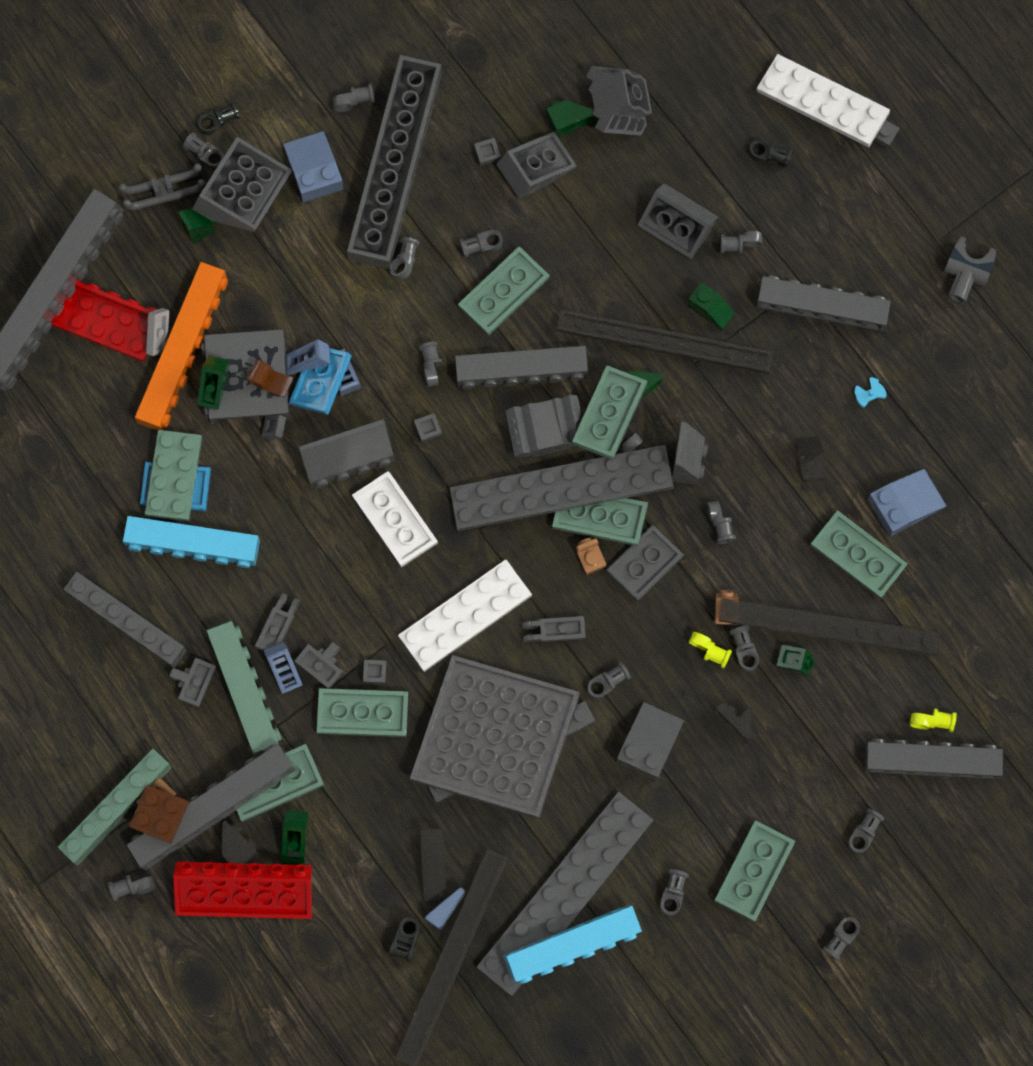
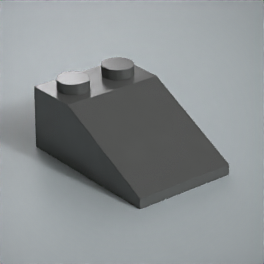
[497,132,577,199]
[672,422,708,485]
[616,702,684,781]

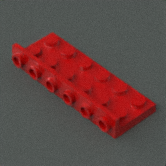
[42,267,157,363]
[173,861,312,919]

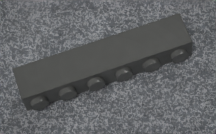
[756,276,891,332]
[455,346,588,389]
[63,572,187,669]
[865,739,1003,779]

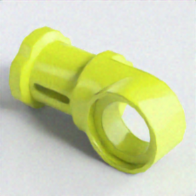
[689,632,732,668]
[910,708,957,732]

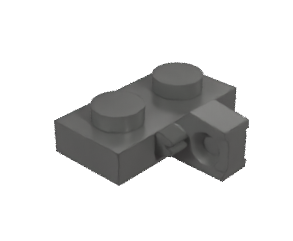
[295,642,343,689]
[170,658,216,708]

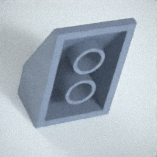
[283,131,344,202]
[867,469,946,538]

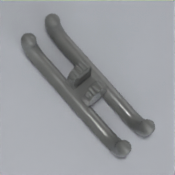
[119,163,206,210]

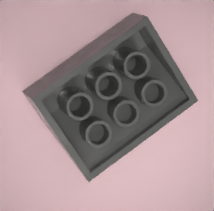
[193,137,292,232]
[299,419,394,488]

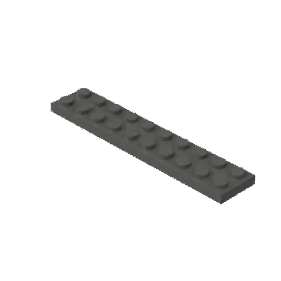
[450,445,674,531]
[477,792,654,997]

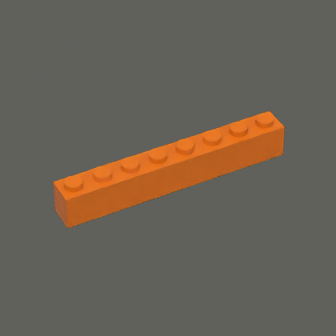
[135,262,228,431]

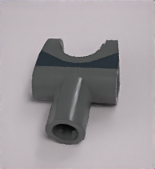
[944,236,996,303]

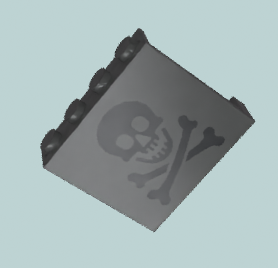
[201,329,290,425]

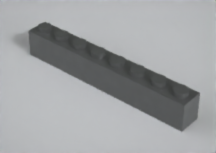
[127,744,296,870]

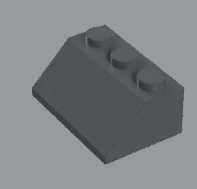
[638,183,718,259]

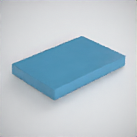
[289,348,352,415]
[140,462,211,512]

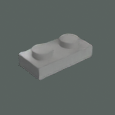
[146,308,169,356]

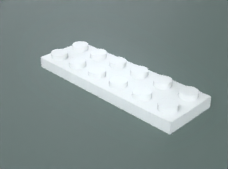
[757,54,890,147]
[398,560,532,672]

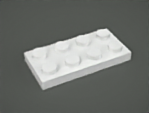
[352,471,438,567]

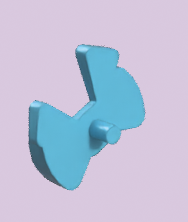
[854,377,886,408]

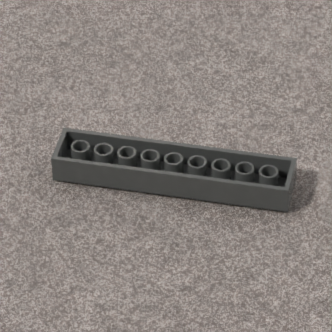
[347,55,442,270]
[0,189,124,392]

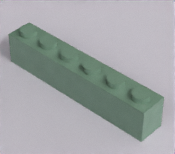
[207,621,282,757]
[58,749,172,866]

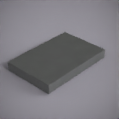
[606,525,684,602]

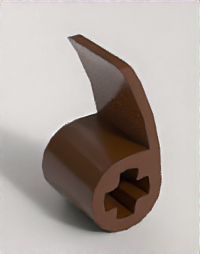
[246,360,293,397]

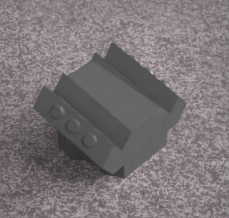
[586,66,652,135]
[506,395,582,457]

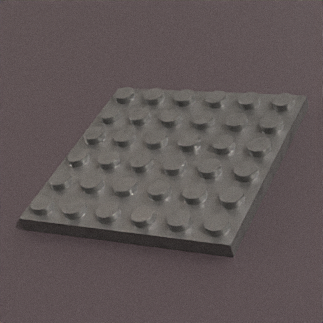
[410,655,580,819]

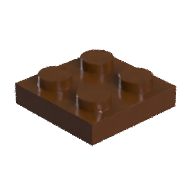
[129,785,189,844]

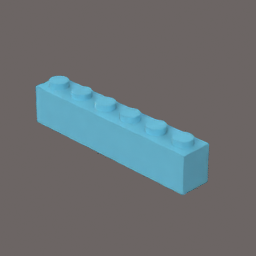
[123,516,260,568]
[503,905,642,984]

